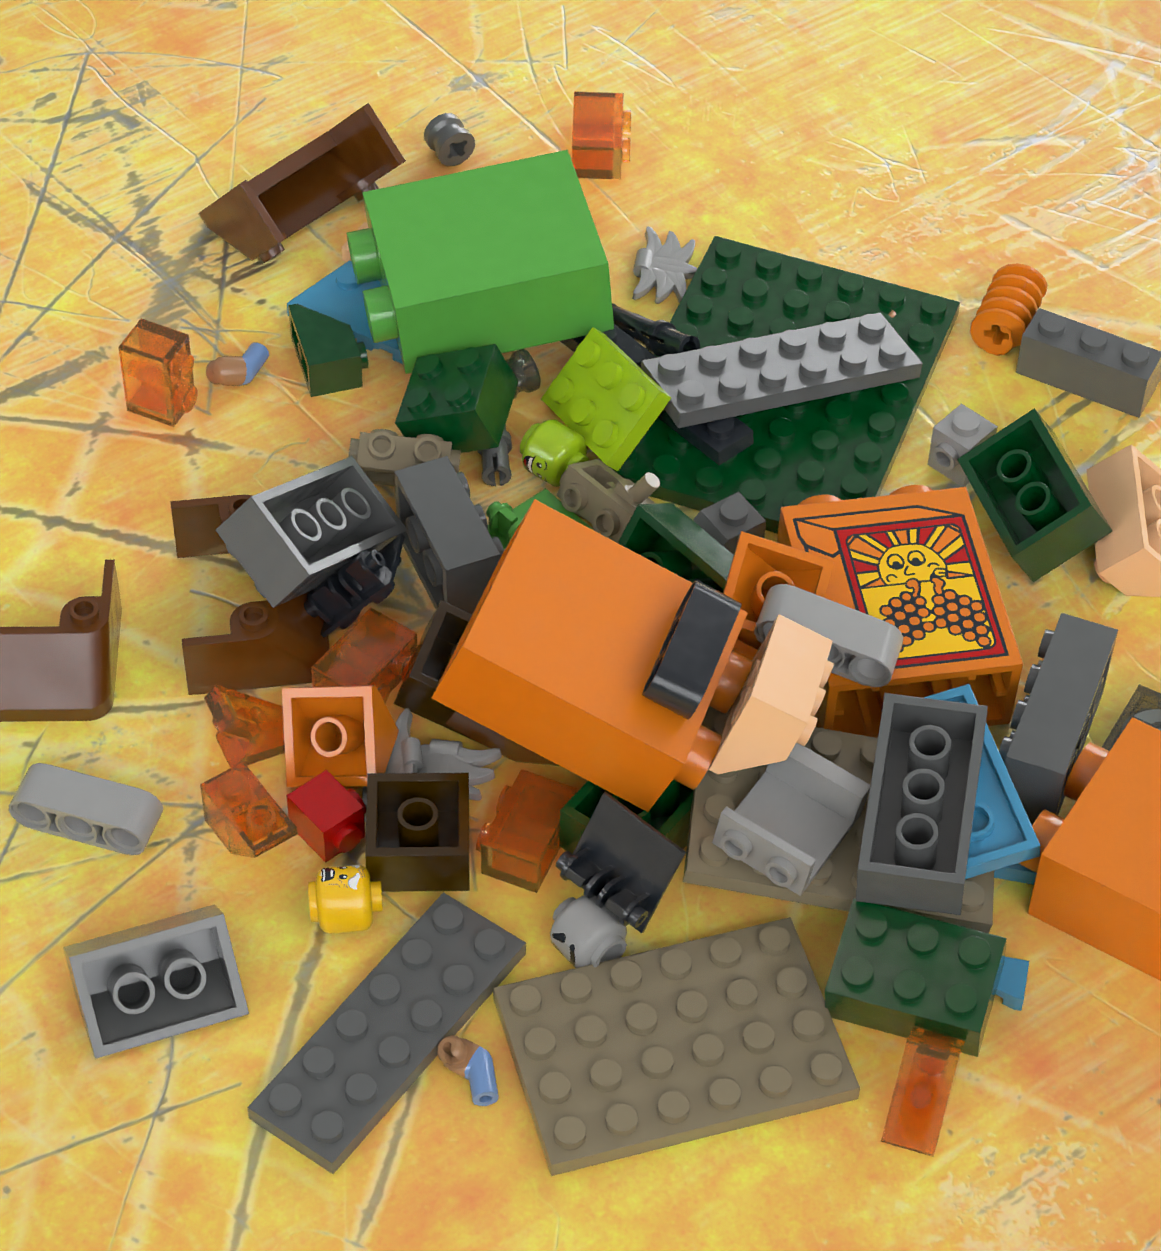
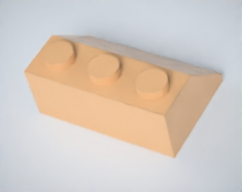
[1087,444,1161,597]
[709,614,834,774]

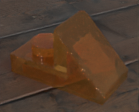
[204,685,285,769]

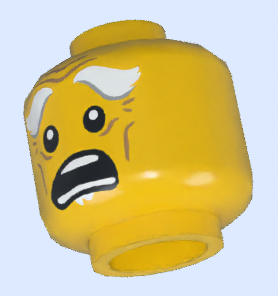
[308,865,383,934]

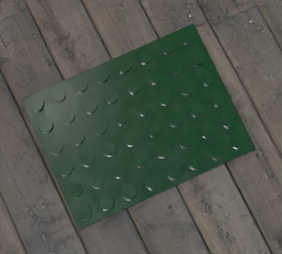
[599,236,960,534]

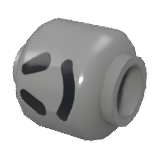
[550,896,627,968]

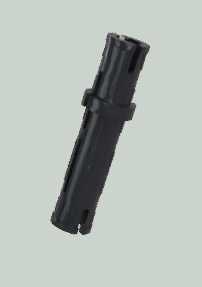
[612,303,701,356]

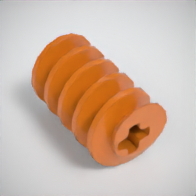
[970,263,1048,356]

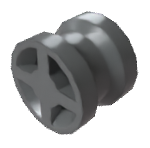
[424,113,475,166]

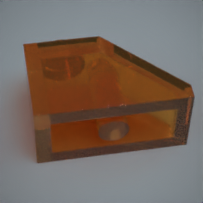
[881,1027,965,1157]

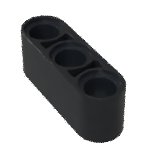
[642,580,742,720]

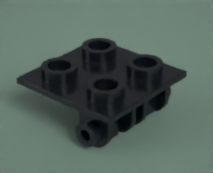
[304,534,405,638]
[555,792,686,933]

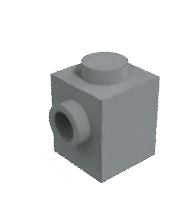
[928,404,997,487]

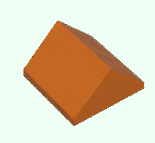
[723,531,834,649]
[282,685,399,787]

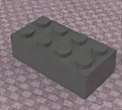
[216,456,408,608]
[999,613,1118,825]
[856,693,988,915]

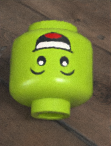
[520,419,589,487]

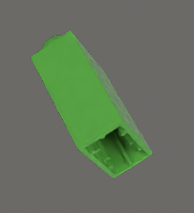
[346,150,614,374]

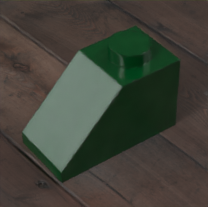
[288,304,368,397]

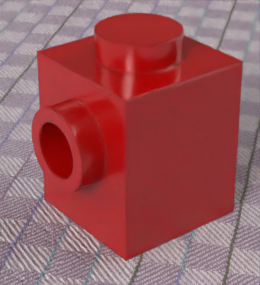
[286,770,366,863]

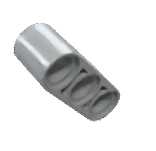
[754,584,903,687]
[9,763,163,855]

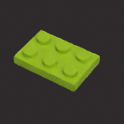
[541,327,672,471]

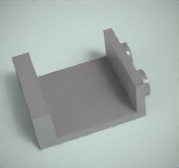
[712,743,871,896]

